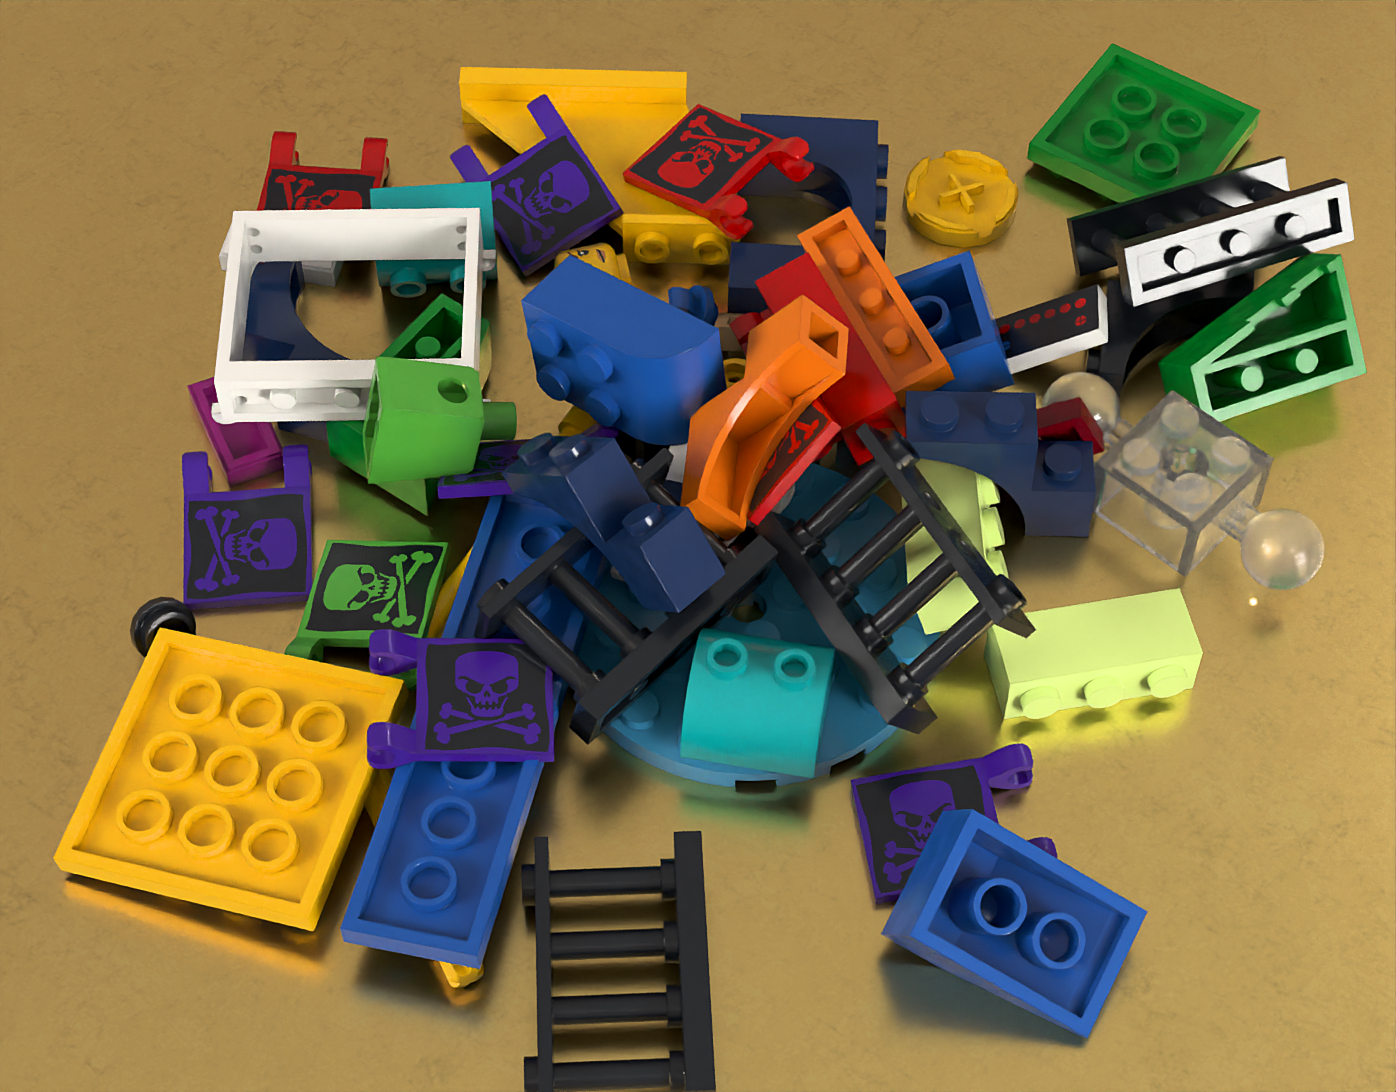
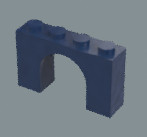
[728,113,889,314]

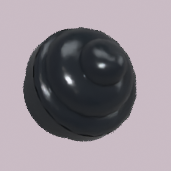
[130,596,196,658]

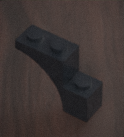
[1083,270,1255,413]

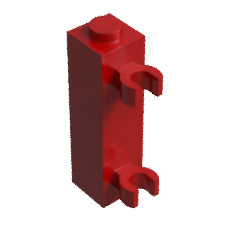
[729,252,905,466]

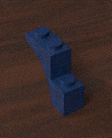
[242,261,351,443]
[905,391,1096,537]
[501,433,726,613]

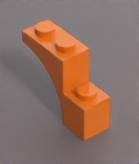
[680,295,849,541]

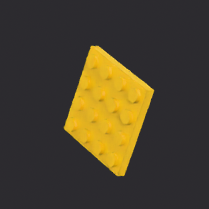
[53,628,409,931]

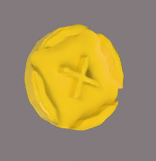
[903,149,1019,248]

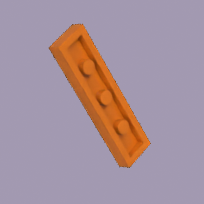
[797,206,955,408]

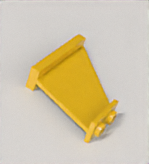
[459,67,740,265]

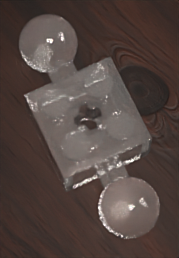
[1041,372,1324,590]

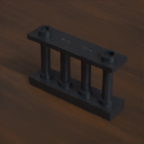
[1067,156,1354,307]
[753,423,1036,735]
[474,447,779,745]
[521,831,716,1092]

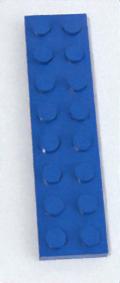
[340,494,608,969]

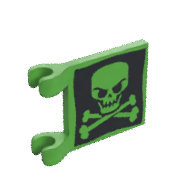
[284,540,451,691]

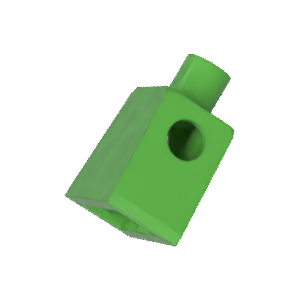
[362,357,517,484]

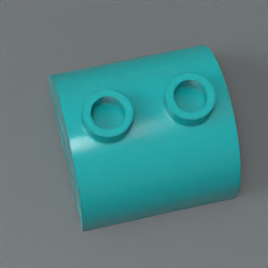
[370,181,498,298]
[680,628,836,779]

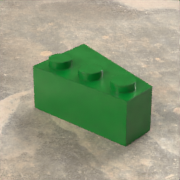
[1158,253,1367,427]
[326,293,492,516]

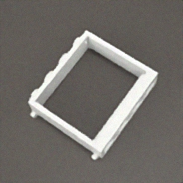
[211,208,496,424]

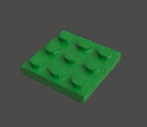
[1027,43,1261,203]

